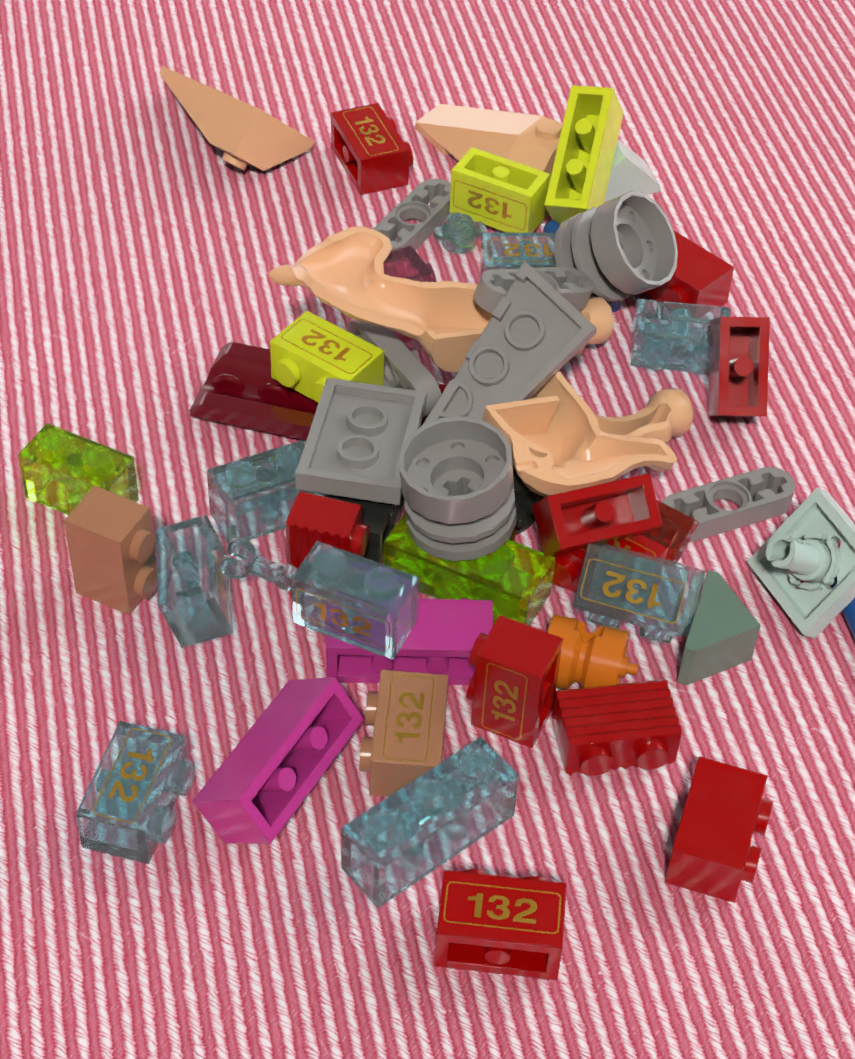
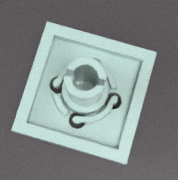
[747,487,855,639]

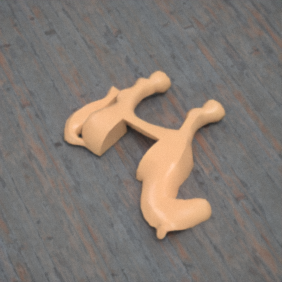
[269,226,694,497]

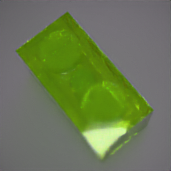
[18,423,139,515]

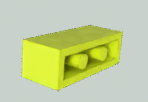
[545,85,624,225]

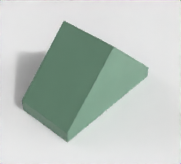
[677,570,761,685]

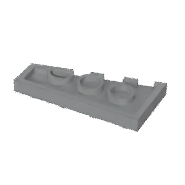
[422,261,596,426]

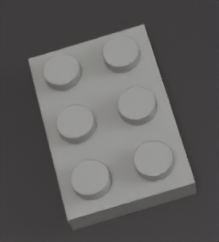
[295,378,426,505]

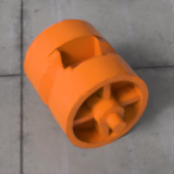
[547,614,639,690]

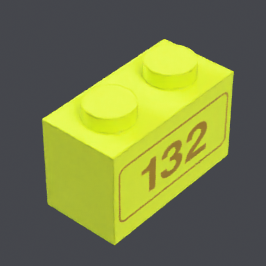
[449,147,550,239]
[270,311,384,403]

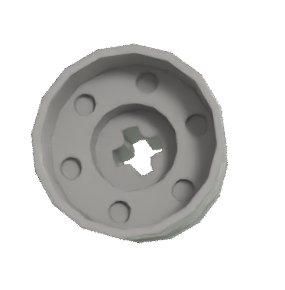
[554,191,678,305]
[399,416,517,561]

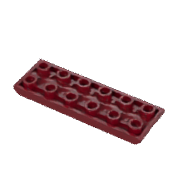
[189,342,447,440]

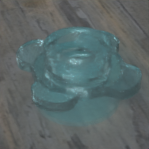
[434,213,486,254]

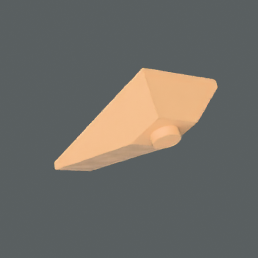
[159,66,315,171]
[415,104,562,178]

